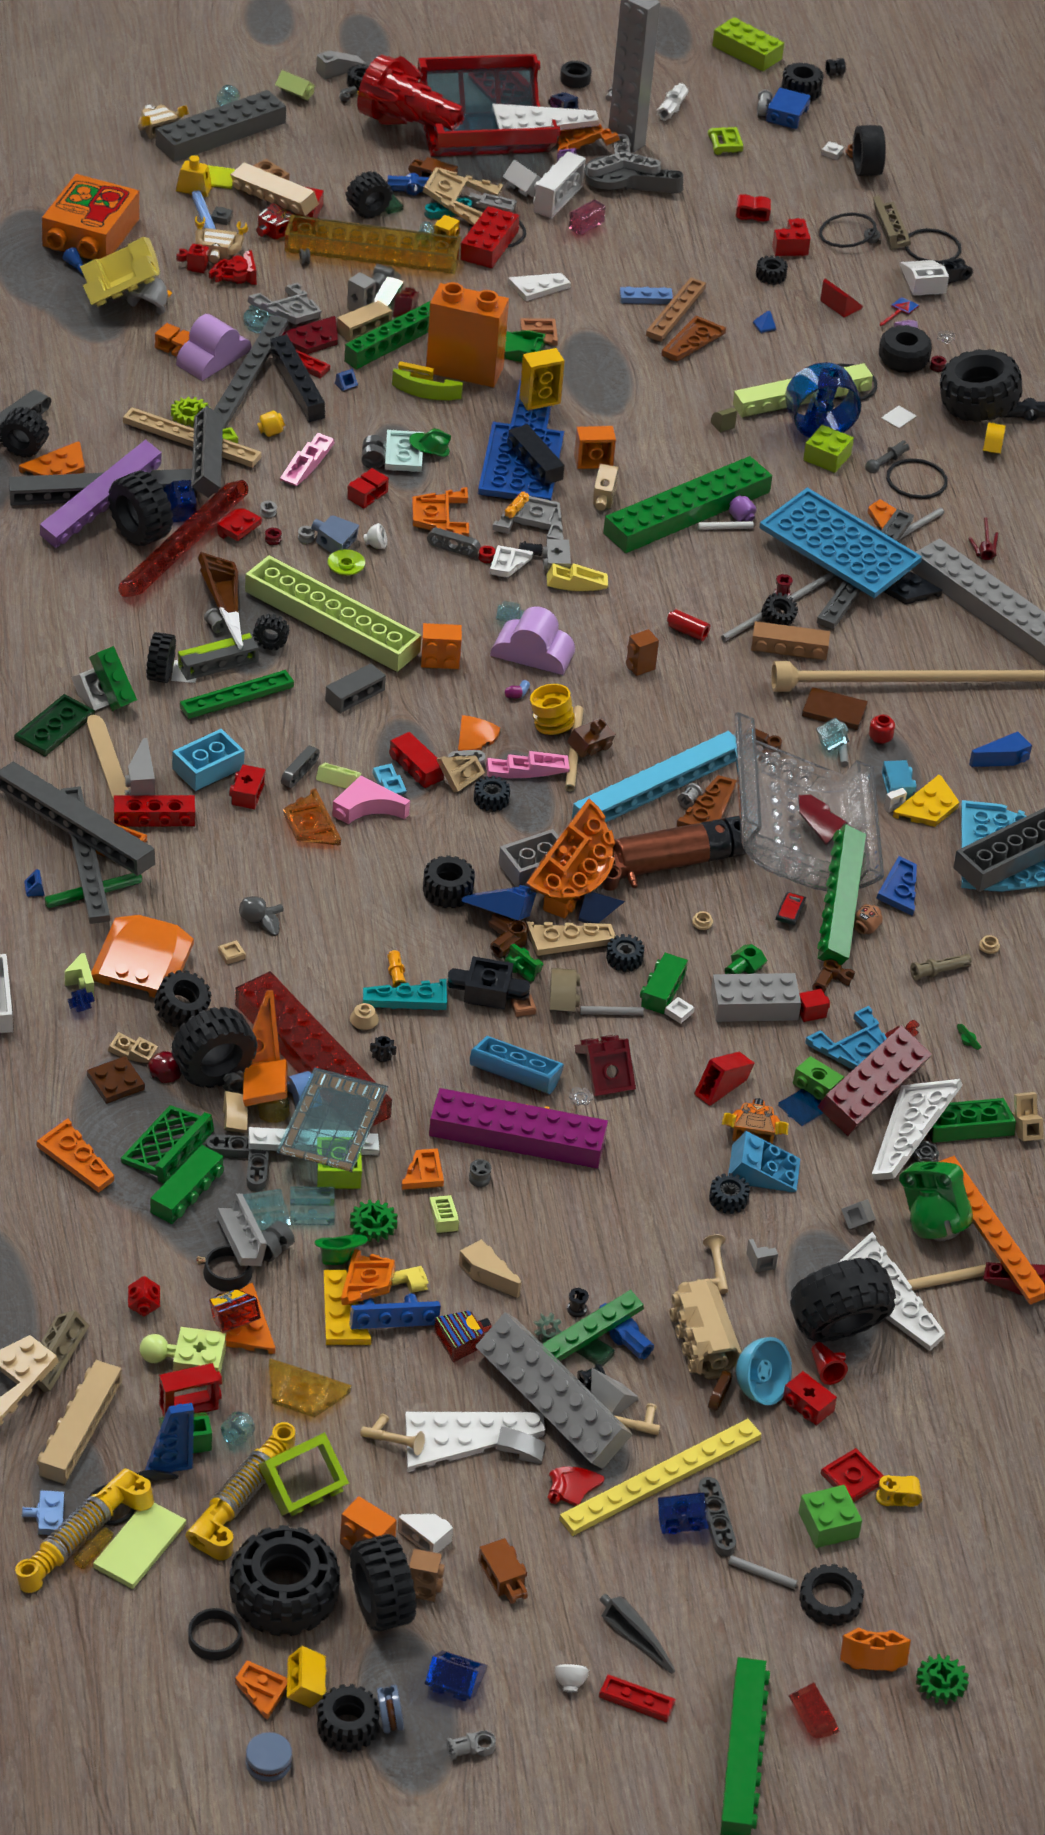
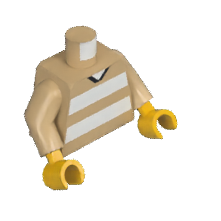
[138,105,189,139]
[195,216,248,263]

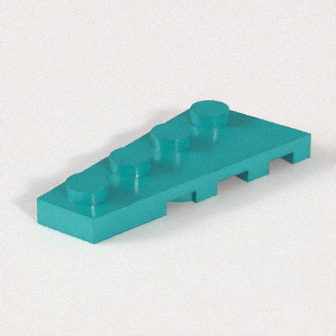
[363,978,447,1010]

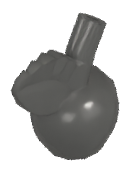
[239,896,284,936]

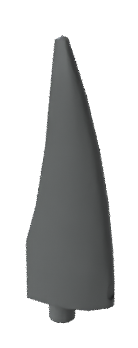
[600,1594,675,1674]

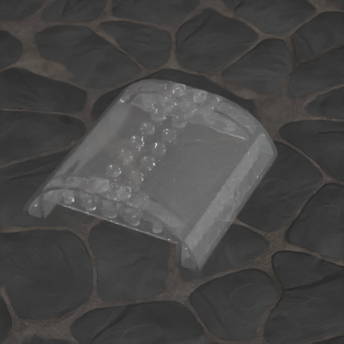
[734,712,884,891]

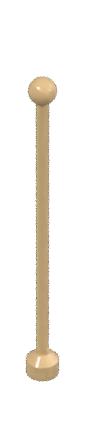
[771,661,1045,692]

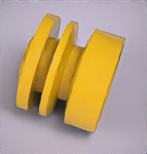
[530,684,575,735]

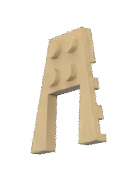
[423,167,503,226]
[0,1335,59,1426]

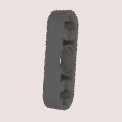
[427,528,481,557]
[281,745,320,788]

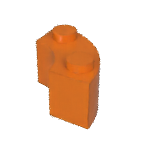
[840,1628,911,1672]

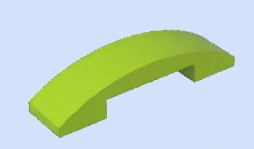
[392,369,463,400]

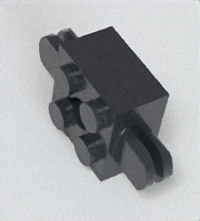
[447,956,530,1010]

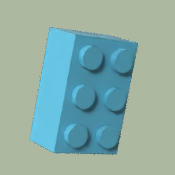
[172,729,245,791]

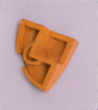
[458,715,500,751]

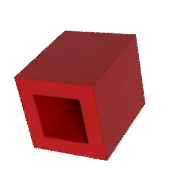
[799,989,830,1022]

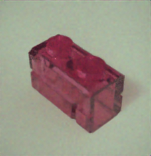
[569,199,606,235]

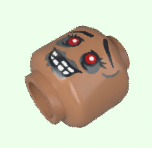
[854,904,883,934]

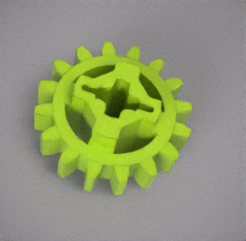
[171,396,210,427]

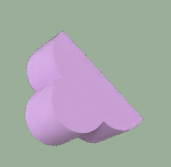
[176,314,252,381]
[490,607,575,675]

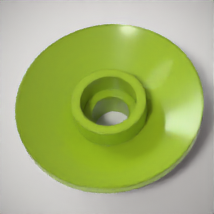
[328,549,365,575]

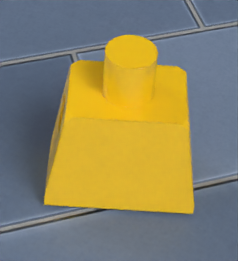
[176,155,212,197]

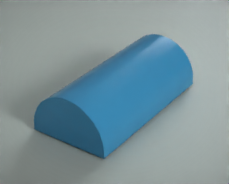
[470,1036,564,1094]

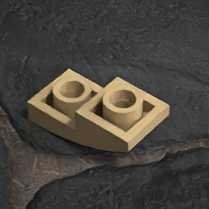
[108,1032,158,1063]
[223,1091,248,1133]

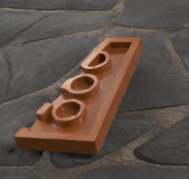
[661,316,726,362]
[676,775,737,827]

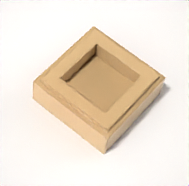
[218,940,246,965]

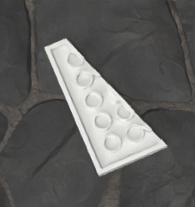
[492,104,599,130]

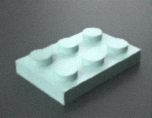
[385,430,424,472]

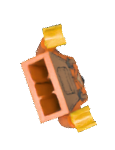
[721,1098,788,1144]

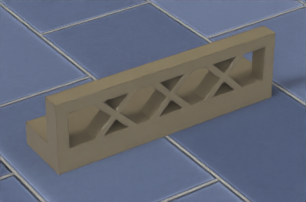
[873,196,911,250]
[36,1310,89,1392]

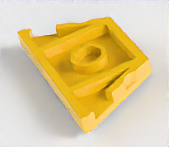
[893,775,960,827]

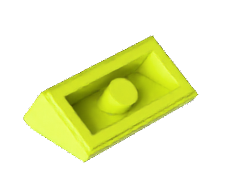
[208,165,235,189]

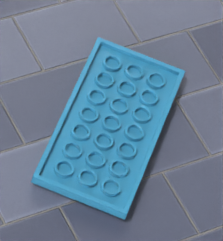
[759,487,922,598]

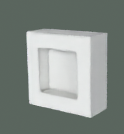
[821,142,844,160]
[884,788,907,813]
[664,997,694,1024]

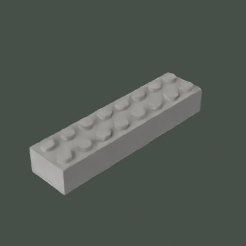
[475,1312,633,1469]

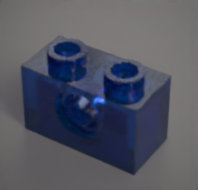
[658,1492,709,1534]

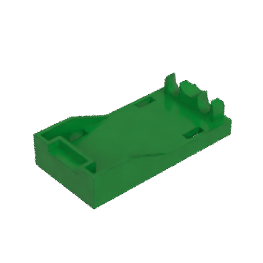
[504,330,546,362]

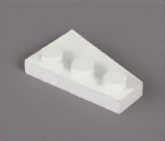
[508,273,570,302]

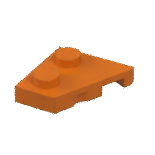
[868,499,897,530]

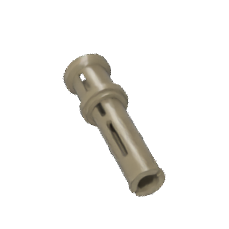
[910,953,972,981]

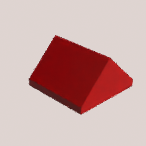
[820,278,863,317]

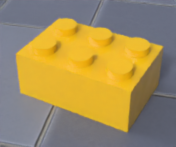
[519,348,565,410]

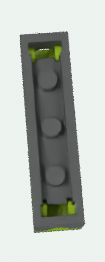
[178,633,259,680]

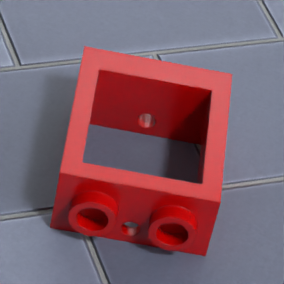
[159,1363,222,1417]

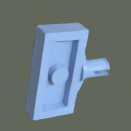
[22,1490,64,1535]

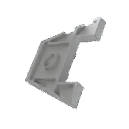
[247,283,321,324]
[492,496,564,542]

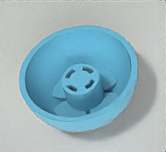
[736,1337,792,1405]

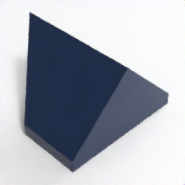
[578,892,625,924]

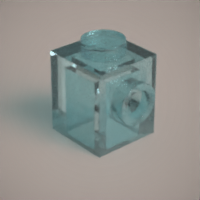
[816,718,849,753]

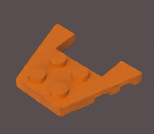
[558,124,620,152]
[412,487,469,537]

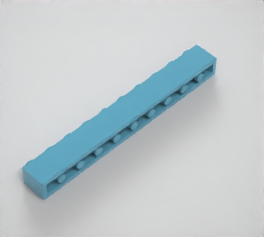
[572,731,743,823]

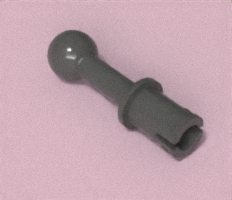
[865,440,910,473]

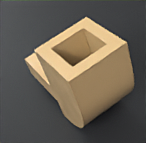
[1012,1092,1044,1141]

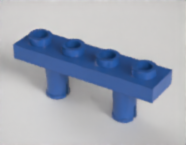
[349,1294,441,1329]

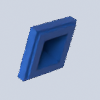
[753,311,776,333]

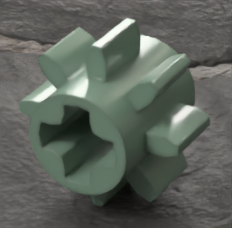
[534,1313,562,1341]

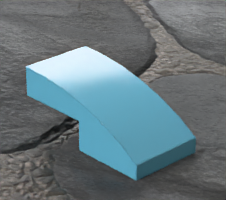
[373,763,407,795]

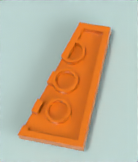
[37,1118,114,1193]

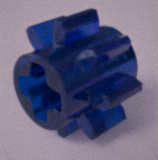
[67,988,95,1013]

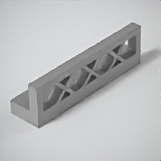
[216,1193,267,1266]

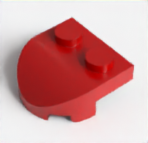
[217,508,262,541]

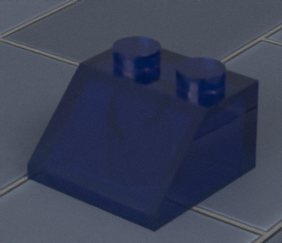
[163,480,197,522]
[425,1650,488,1701]

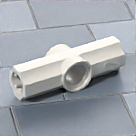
[657,83,688,121]

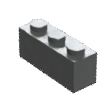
[325,663,386,713]

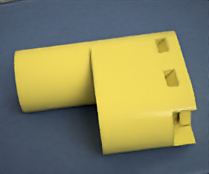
[391,1266,429,1293]

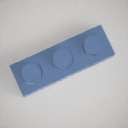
[619,287,673,304]

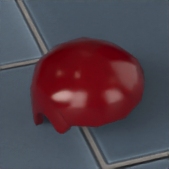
[148,1051,182,1083]

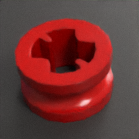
[479,545,496,563]

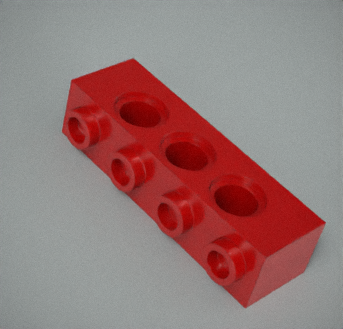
[114,795,195,827]

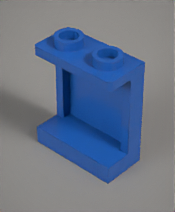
[766,88,811,129]

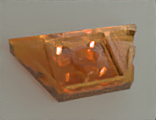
[284,788,341,846]

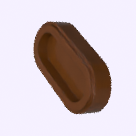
[708,1370,733,1411]

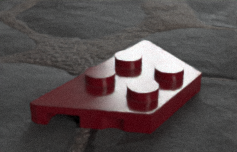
[281,316,338,354]

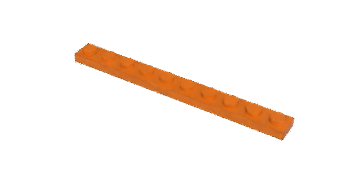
[939,1156,1045,1305]

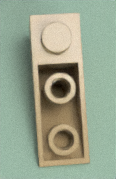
[459,1239,521,1298]

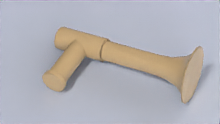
[697,1234,728,1294]
[615,1403,660,1435]
[360,1414,425,1455]

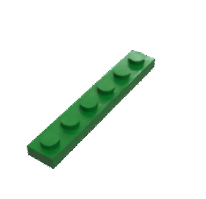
[180,670,294,719]
[543,1289,644,1361]

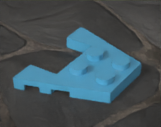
[805,1006,887,1070]

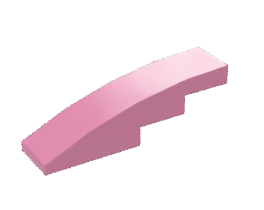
[280,433,334,487]
[486,751,569,778]

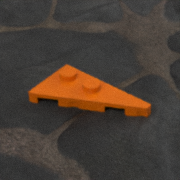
[250,990,280,1066]

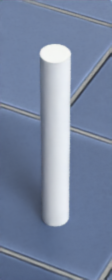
[698,521,754,530]

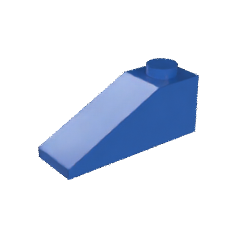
[969,731,1032,767]

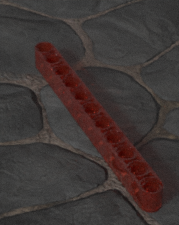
[118,480,249,598]

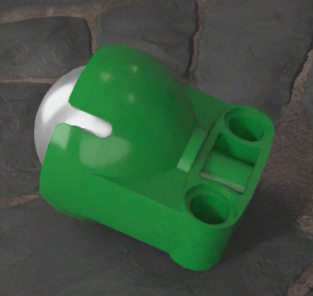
[899,1162,973,1241]

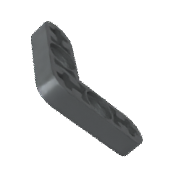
[206,1134,269,1191]

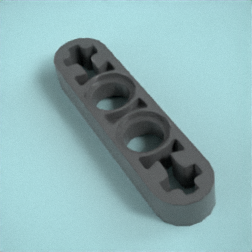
[698,1477,736,1557]

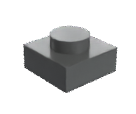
[211,206,233,225]

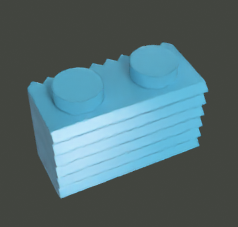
[882,760,916,800]

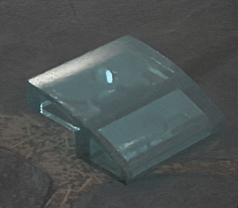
[290,1186,335,1225]
[243,1189,291,1231]

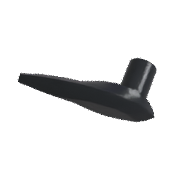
[137,1470,179,1481]

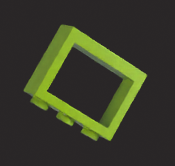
[258,1432,349,1517]

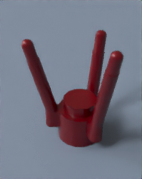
[969,517,999,560]

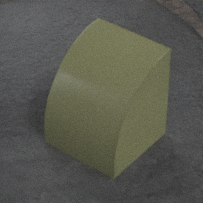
[711,408,737,432]

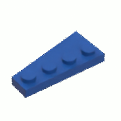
[145,1403,194,1472]

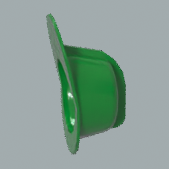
[409,428,451,457]
[314,1234,368,1265]

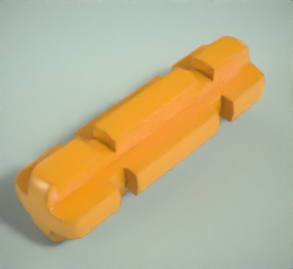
[505,492,529,518]

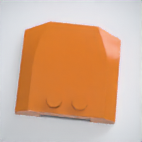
[91,915,194,998]

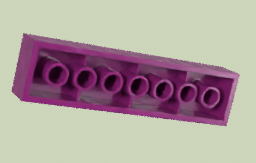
[429,1088,608,1169]

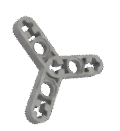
[587,134,661,177]

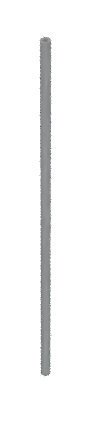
[721,508,944,642]

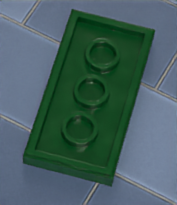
[14,694,95,757]

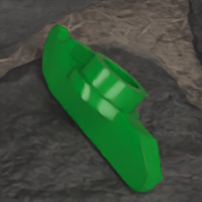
[957,1023,982,1050]

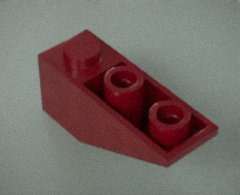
[393,287,419,318]
[983,1262,1045,1296]

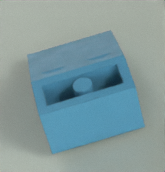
[728,1131,800,1192]

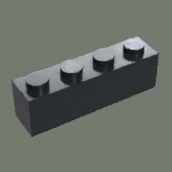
[507,424,565,486]

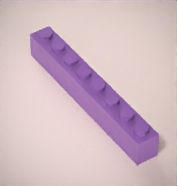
[40,439,162,548]

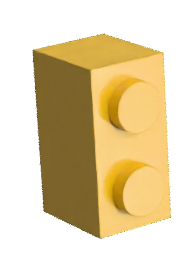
[287,1646,327,1708]

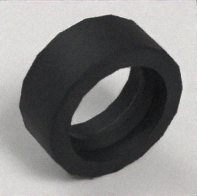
[560,61,592,88]

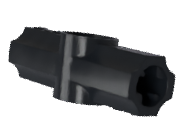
[1004,398,1045,421]

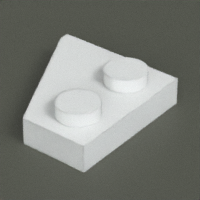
[490,545,533,578]

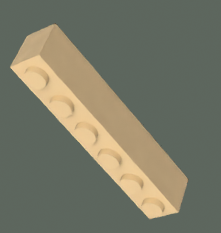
[230,163,319,216]
[37,1360,121,1484]

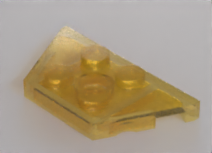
[269,1358,352,1418]

